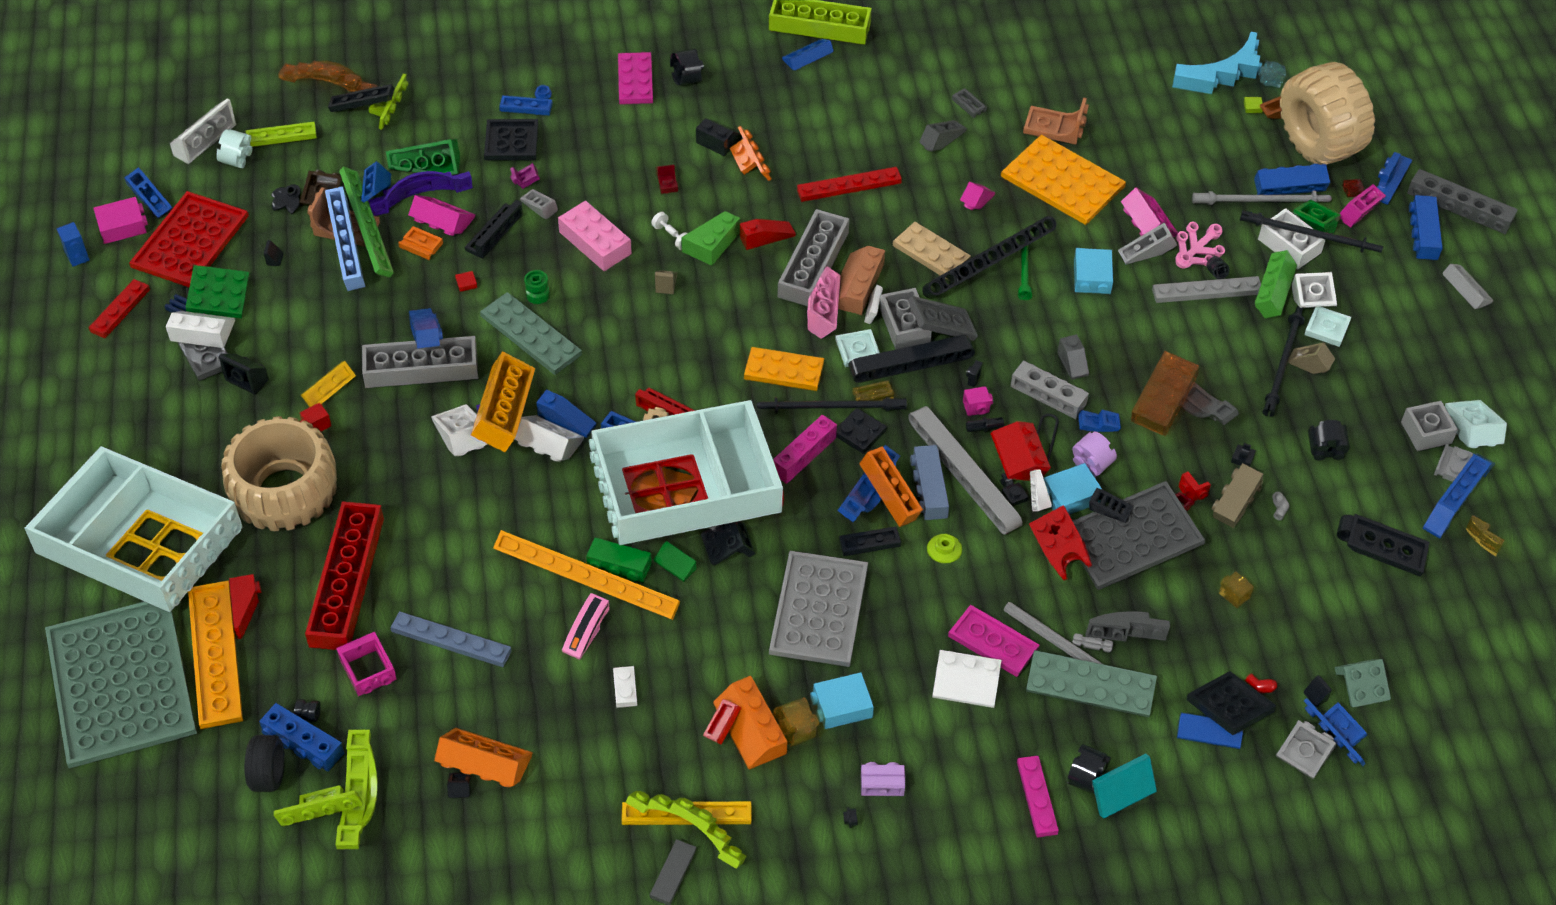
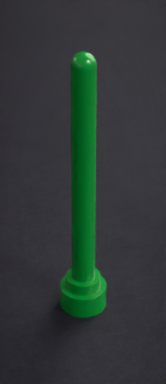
[1018,245,1032,300]

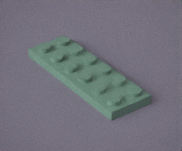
[480,292,582,375]
[1026,650,1157,717]

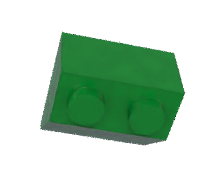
[1293,200,1341,234]

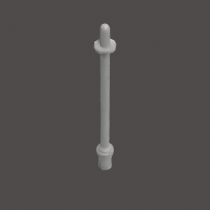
[1192,191,1332,205]

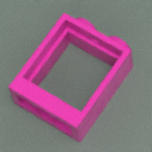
[336,632,397,696]

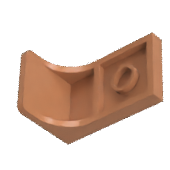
[1023,98,1089,144]
[308,187,380,247]

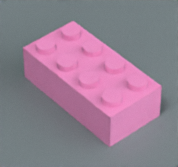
[558,201,632,271]

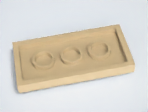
[893,222,971,281]

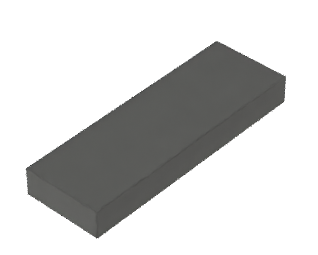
[650,839,696,905]

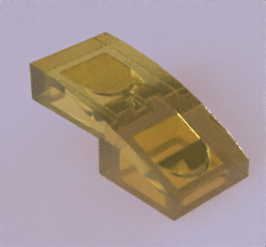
[1466,515,1505,556]

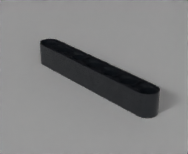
[848,335,975,383]

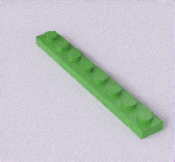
[339,167,394,277]

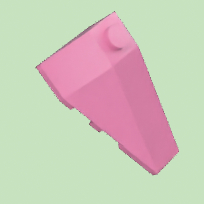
[807,266,841,339]

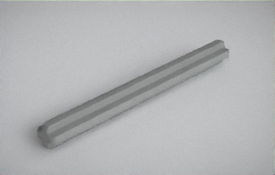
[1004,602,1104,665]

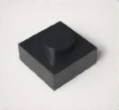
[966,360,983,387]

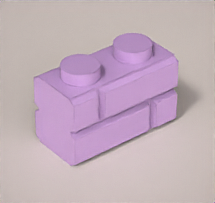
[861,762,905,796]

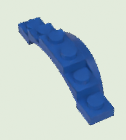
[837,445,900,522]

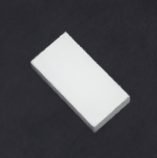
[864,285,883,324]

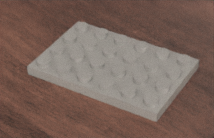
[769,551,868,667]

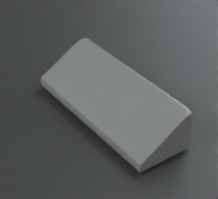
[1443,264,1493,309]

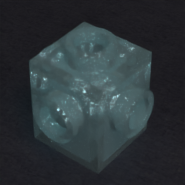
[1258,61,1286,88]

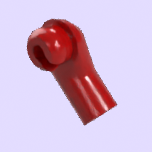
[1245,673,1277,693]

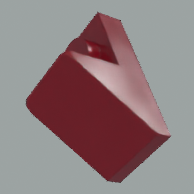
[655,165,678,194]

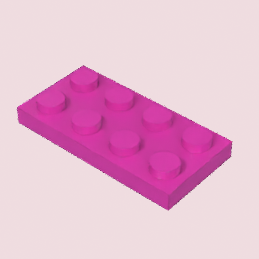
[618,52,653,104]
[948,605,1039,677]

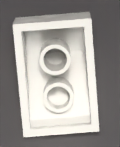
[431,404,488,456]

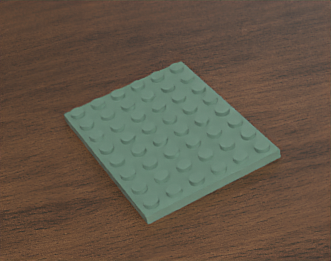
[45,602,197,768]

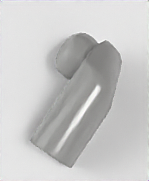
[1272,492,1289,520]

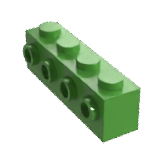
[1255,250,1297,318]

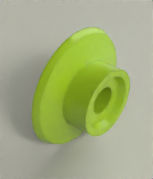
[927,534,962,563]

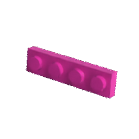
[1017,756,1059,838]

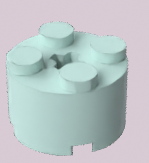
[217,129,253,169]

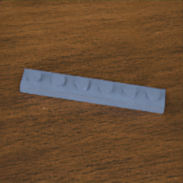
[390,611,511,667]

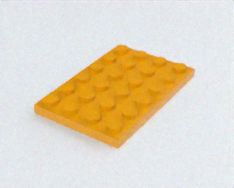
[1001,135,1126,225]

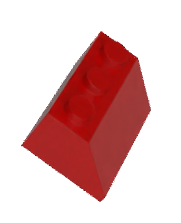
[991,421,1051,481]

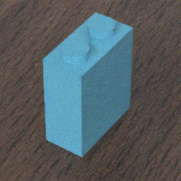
[1074,248,1113,294]
[1044,463,1102,515]
[810,673,874,729]

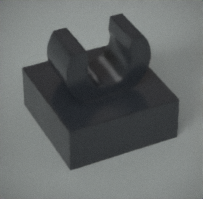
[1231,443,1256,467]

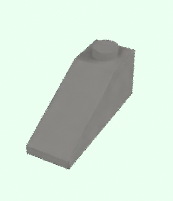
[1118,223,1178,264]

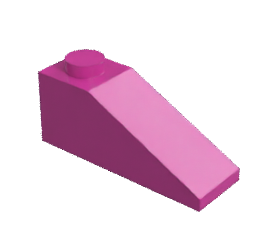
[1339,184,1386,228]

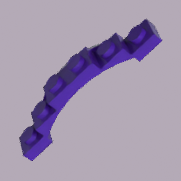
[368,171,473,216]

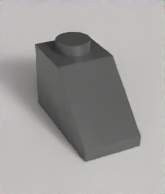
[1057,334,1089,380]

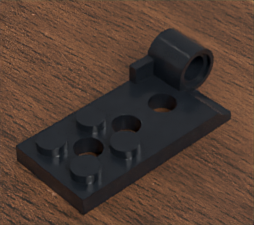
[1336,514,1430,577]

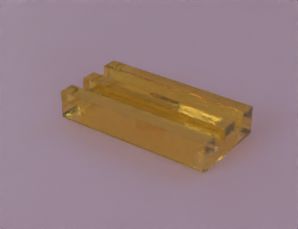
[853,380,894,401]

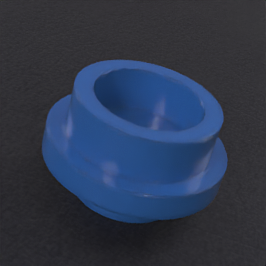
[535,85,552,99]

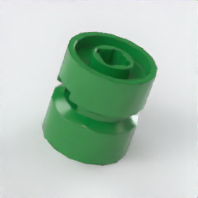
[524,270,550,304]

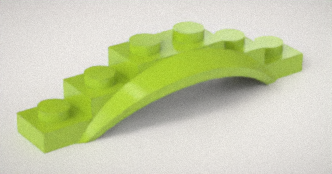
[336,730,378,849]
[625,791,746,869]

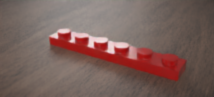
[797,167,902,202]

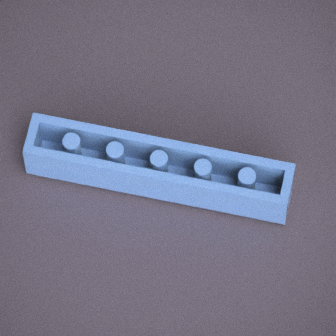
[325,187,365,291]

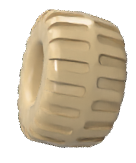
[1280,62,1375,165]
[221,416,337,531]

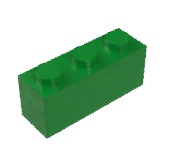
[586,538,651,583]

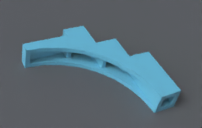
[1172,32,1262,94]

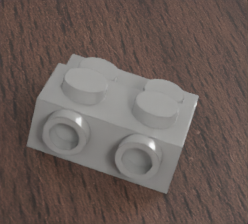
[1276,720,1336,779]

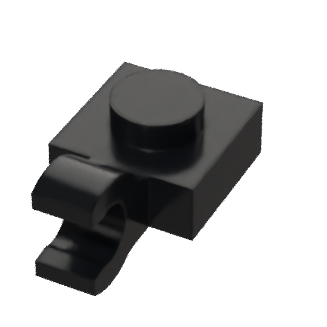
[1000,473,1028,507]

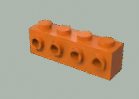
[860,446,923,527]

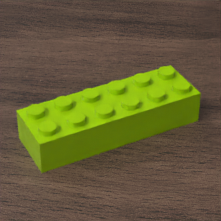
[769,0,872,45]

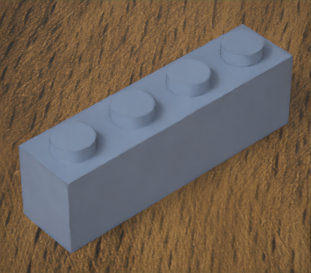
[910,445,949,520]

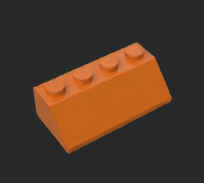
[713,676,787,770]
[434,728,533,787]

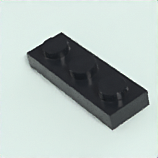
[839,526,901,556]

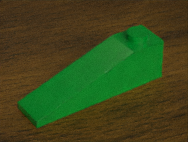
[385,139,460,175]

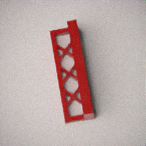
[635,387,695,416]

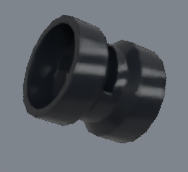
[1206,256,1230,279]
[294,699,321,722]

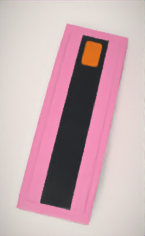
[562,593,609,660]

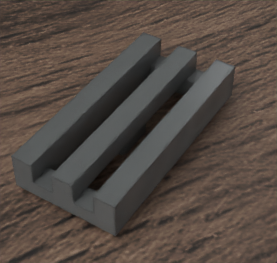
[952,88,987,118]

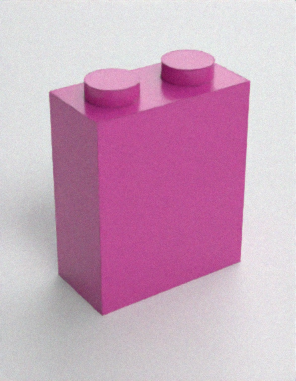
[94,197,148,244]

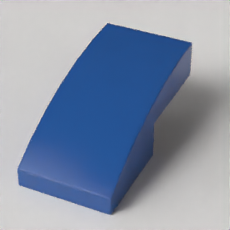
[1078,410,1121,432]

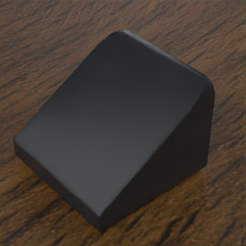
[264,240,283,266]
[1303,675,1332,707]
[447,773,471,798]

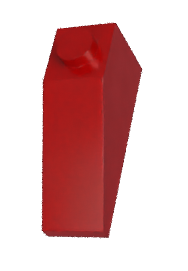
[740,219,796,250]
[229,574,261,639]

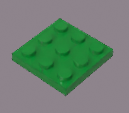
[186,265,249,319]

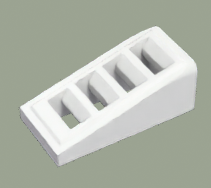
[1030,469,1052,511]

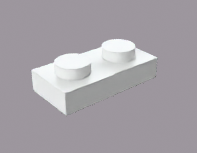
[613,666,637,708]

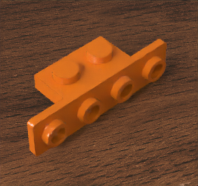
[730,126,772,181]

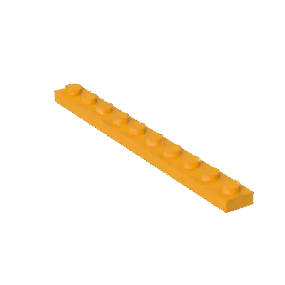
[493,530,680,620]

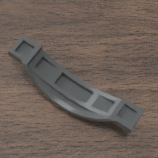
[1156,357,1239,425]

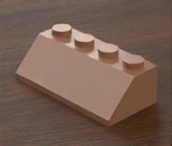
[838,246,885,315]

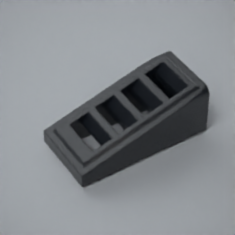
[1089,488,1133,523]

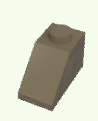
[1288,342,1335,374]

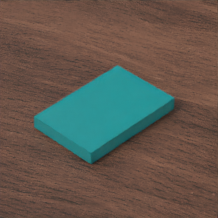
[1092,754,1157,819]

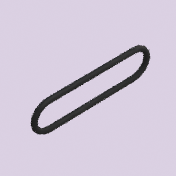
[1037,413,1059,461]

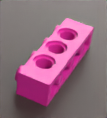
[773,415,837,484]

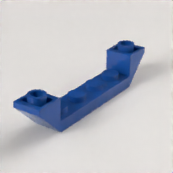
[1423,454,1495,538]

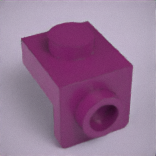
[510,163,540,189]

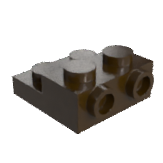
[300,170,344,206]

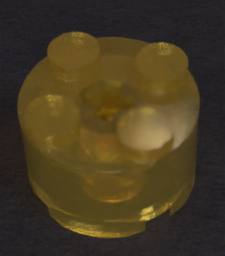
[773,697,819,747]

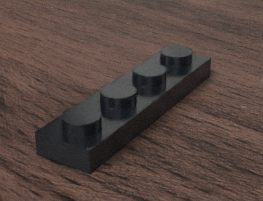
[328,84,395,112]

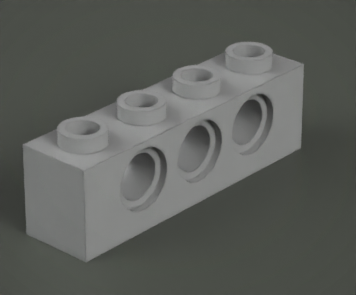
[1011,360,1089,419]

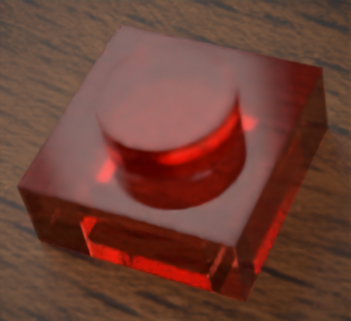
[1342,179,1365,197]

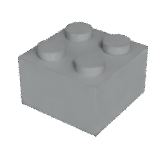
[1401,401,1458,451]

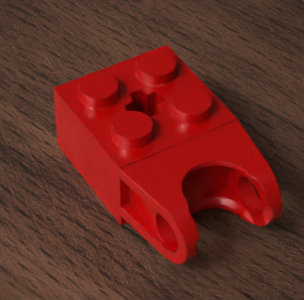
[1029,505,1092,581]

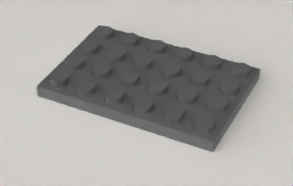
[1073,481,1205,590]

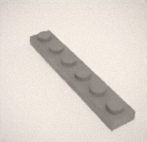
[1152,276,1261,303]

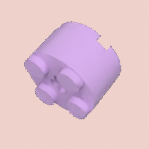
[1072,431,1117,478]

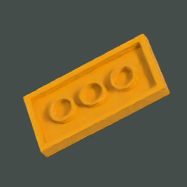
[744,347,824,391]

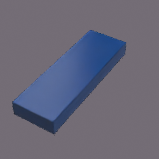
[499,95,553,116]

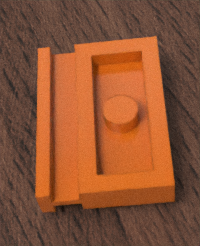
[399,226,443,260]

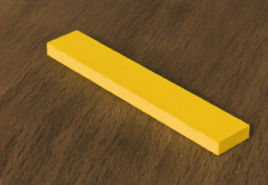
[622,801,751,825]

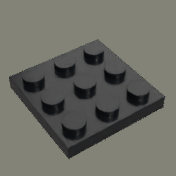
[484,119,539,160]
[1186,671,1276,735]

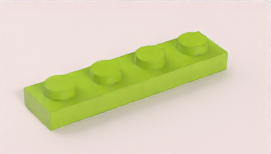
[246,122,317,147]

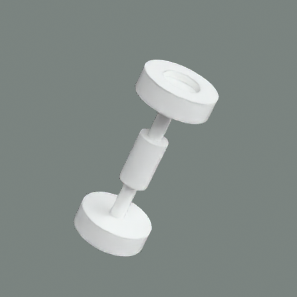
[651,212,688,250]

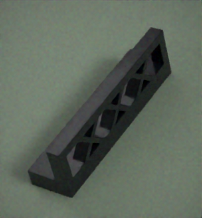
[465,200,523,259]

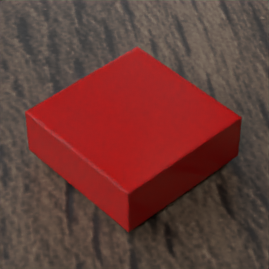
[455,271,477,292]

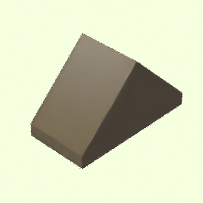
[655,270,677,294]

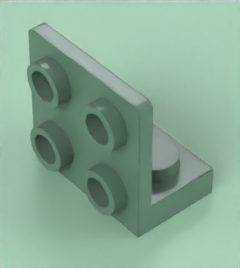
[1335,659,1391,707]

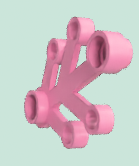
[1175,221,1225,269]

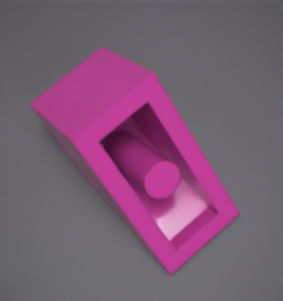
[960,181,995,210]

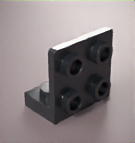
[701,521,756,566]

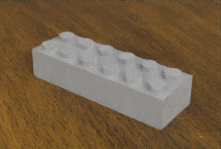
[778,209,849,306]
[362,336,478,388]

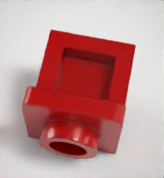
[1179,472,1211,501]

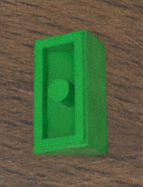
[653,541,697,582]

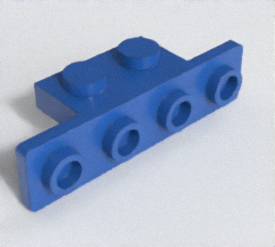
[1377,152,1412,204]
[1303,698,1368,766]

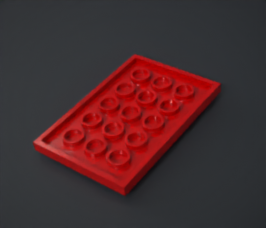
[129,191,249,287]

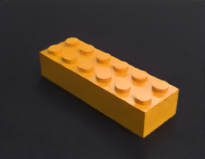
[471,351,535,452]

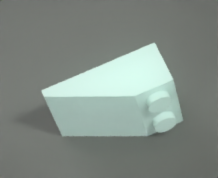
[1445,400,1507,448]

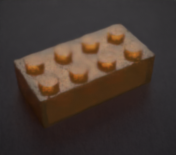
[1131,351,1199,436]

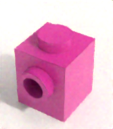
[963,386,993,416]

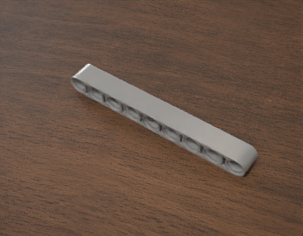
[908,406,1022,535]

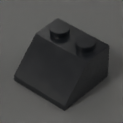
[696,118,742,156]
[218,354,269,395]

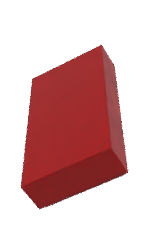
[703,699,741,745]

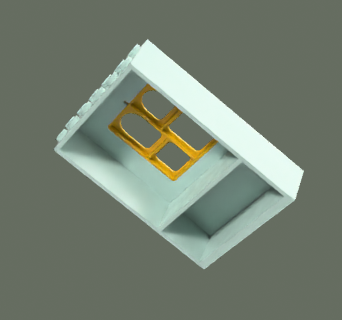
[25,446,242,612]

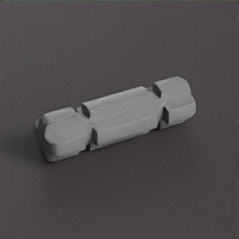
[1072,633,1113,653]

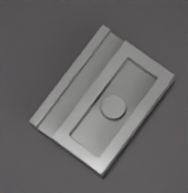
[1434,443,1473,482]

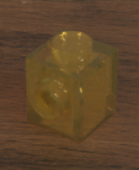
[1219,571,1254,608]

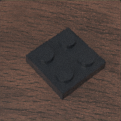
[836,408,887,454]

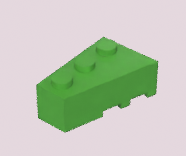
[681,211,740,266]

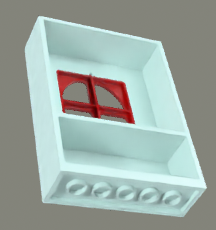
[589,400,783,545]

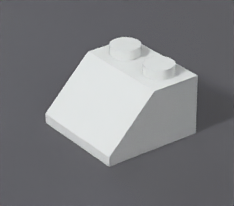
[1292,272,1337,308]

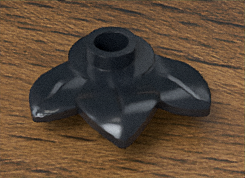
[271,184,301,214]

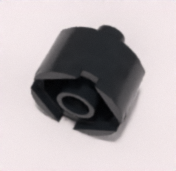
[670,49,704,85]
[1308,420,1350,461]
[1067,744,1111,794]

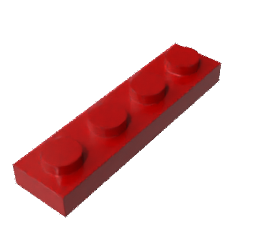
[88,279,150,339]

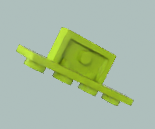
[369,73,408,130]
[274,785,363,826]

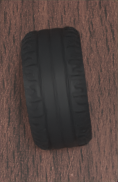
[244,735,285,792]

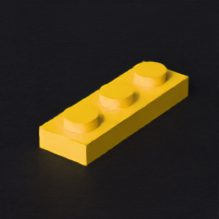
[301,361,356,407]

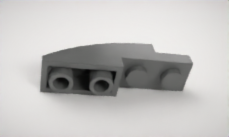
[1085,611,1170,642]

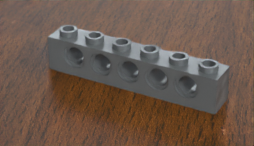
[1407,169,1518,234]

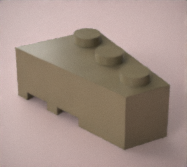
[1212,463,1263,528]

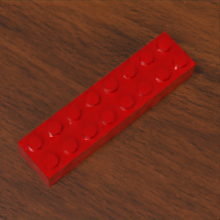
[305,501,384,650]

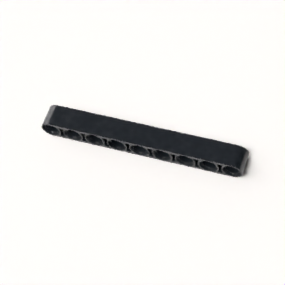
[922,216,1057,299]

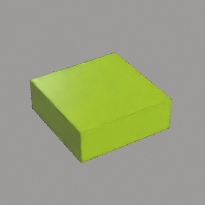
[1244,97,1263,113]

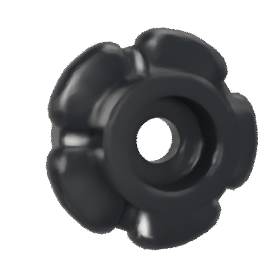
[843,807,858,828]

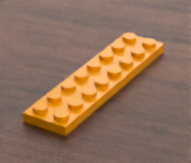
[188,580,243,729]

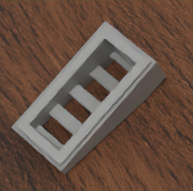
[520,189,558,219]

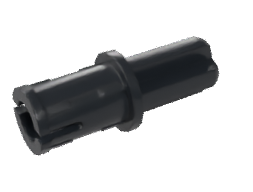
[966,417,1004,432]

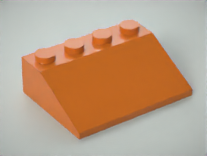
[631,468,698,511]

